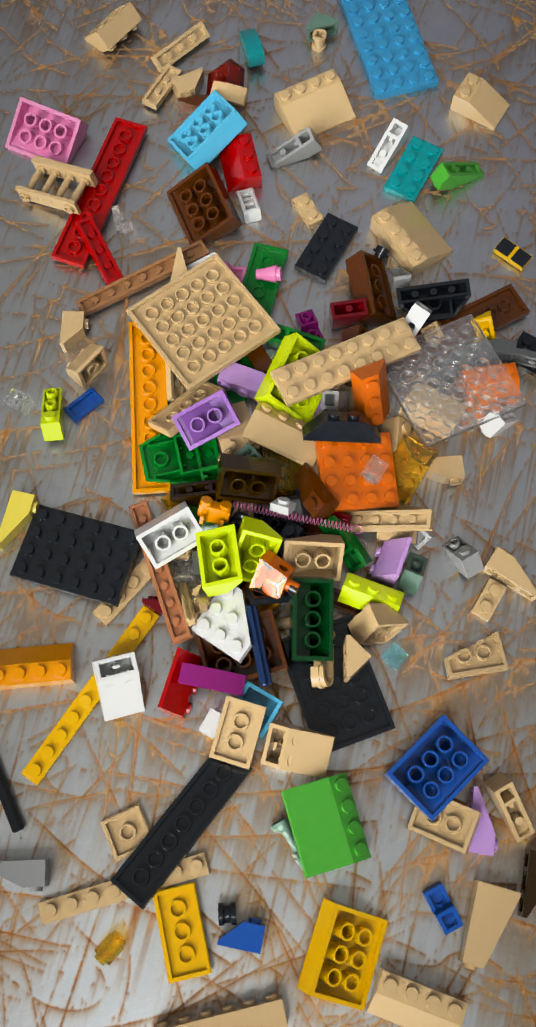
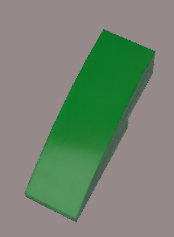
[319,515,373,573]

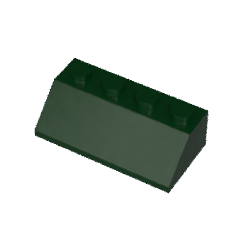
[289,578,334,662]

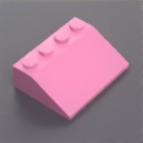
[5,97,88,164]

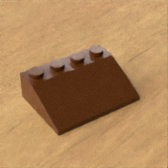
[167,162,243,245]
[195,609,291,692]

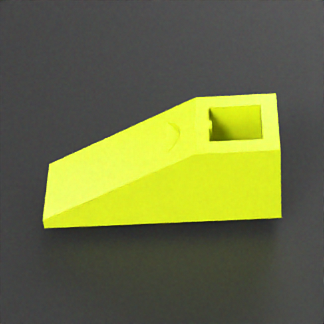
[40,387,65,441]

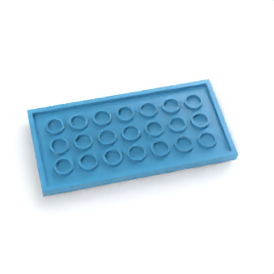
[339,0,439,101]

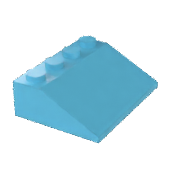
[167,90,247,170]

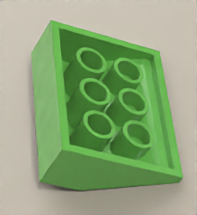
[281,772,371,878]

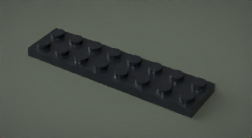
[110,757,253,910]

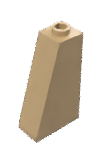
[458,879,521,971]

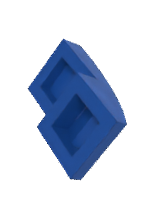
[421,881,464,936]

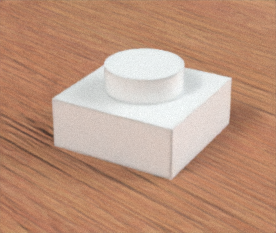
[269,497,296,516]

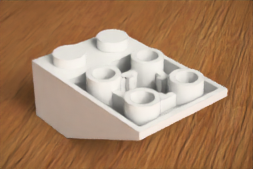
[91,651,145,721]

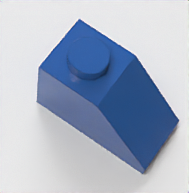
[217,917,265,954]

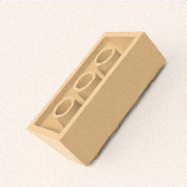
[242,401,316,468]
[366,966,468,1027]

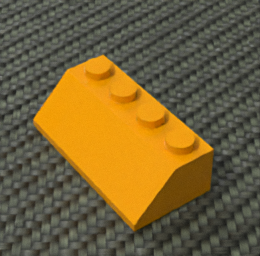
[0,643,75,690]

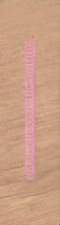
[215,499,362,534]

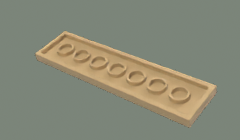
[270,317,421,407]

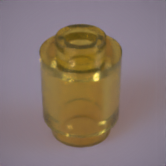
[94,930,127,966]

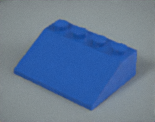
[383,714,490,821]

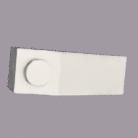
[367,118,411,174]

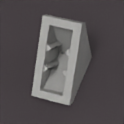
[385,266,411,294]

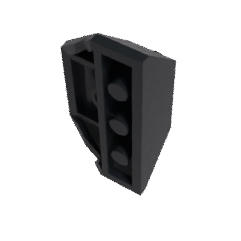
[396,278,471,323]
[302,410,381,444]

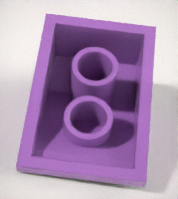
[172,389,242,451]

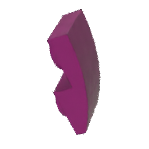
[295,309,324,339]

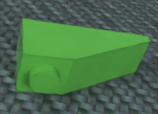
[430,162,485,190]

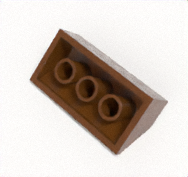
[345,250,397,327]

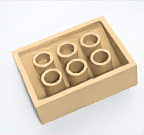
[274,69,356,137]
[370,201,453,278]

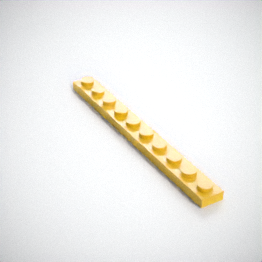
[21,605,160,786]

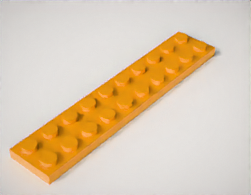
[128,322,171,495]

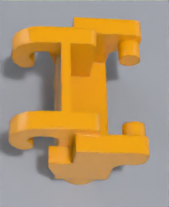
[197,496,232,528]

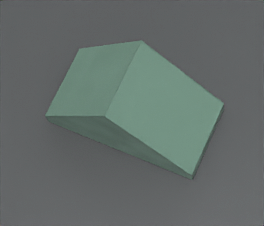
[306,11,338,42]

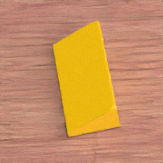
[473,311,496,342]

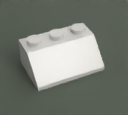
[134,501,202,569]

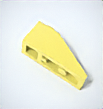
[0,490,40,550]

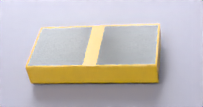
[493,237,533,271]

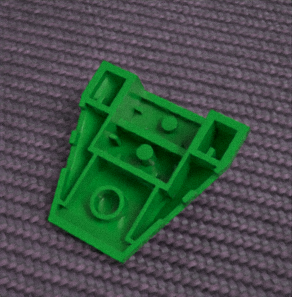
[139,432,219,484]

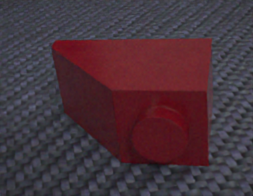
[329,298,369,329]

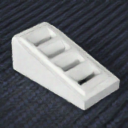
[236,187,262,224]

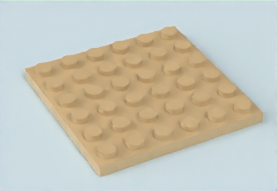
[126,253,281,392]

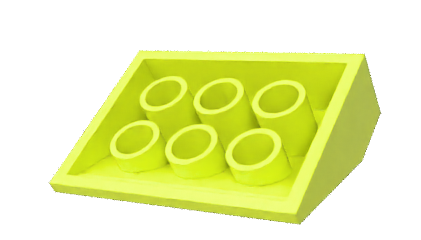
[254,332,322,423]

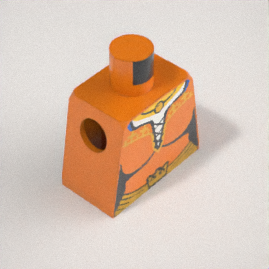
[249,550,301,599]

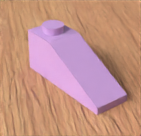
[468,786,498,856]

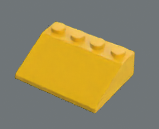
[297,898,388,1011]

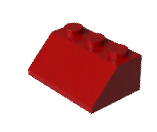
[219,133,262,194]
[158,647,203,719]

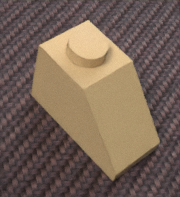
[172,67,204,98]
[60,311,90,352]

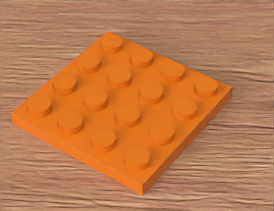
[314,432,400,512]

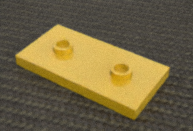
[153,881,212,984]

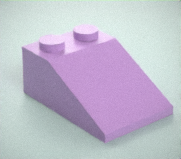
[368,537,412,588]

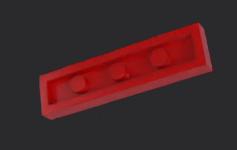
[75,216,123,285]

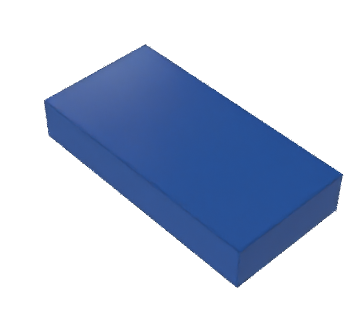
[64,387,105,424]

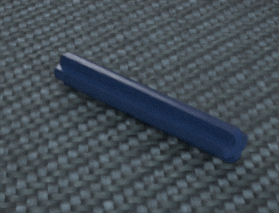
[245,605,272,686]

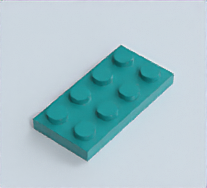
[383,136,444,203]

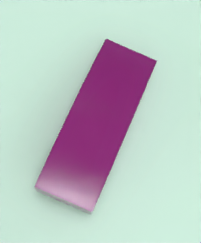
[178,662,247,696]

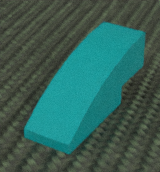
[239,28,265,67]

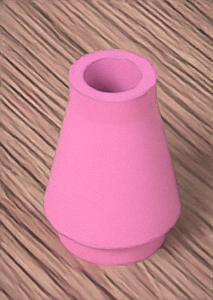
[256,265,282,283]

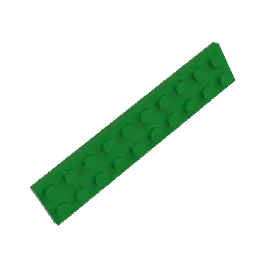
[213,242,289,404]

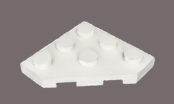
[191,587,252,663]

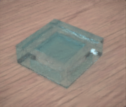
[380,642,409,671]

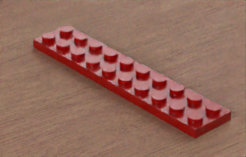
[51,117,148,269]

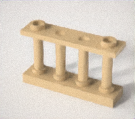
[15,155,98,215]

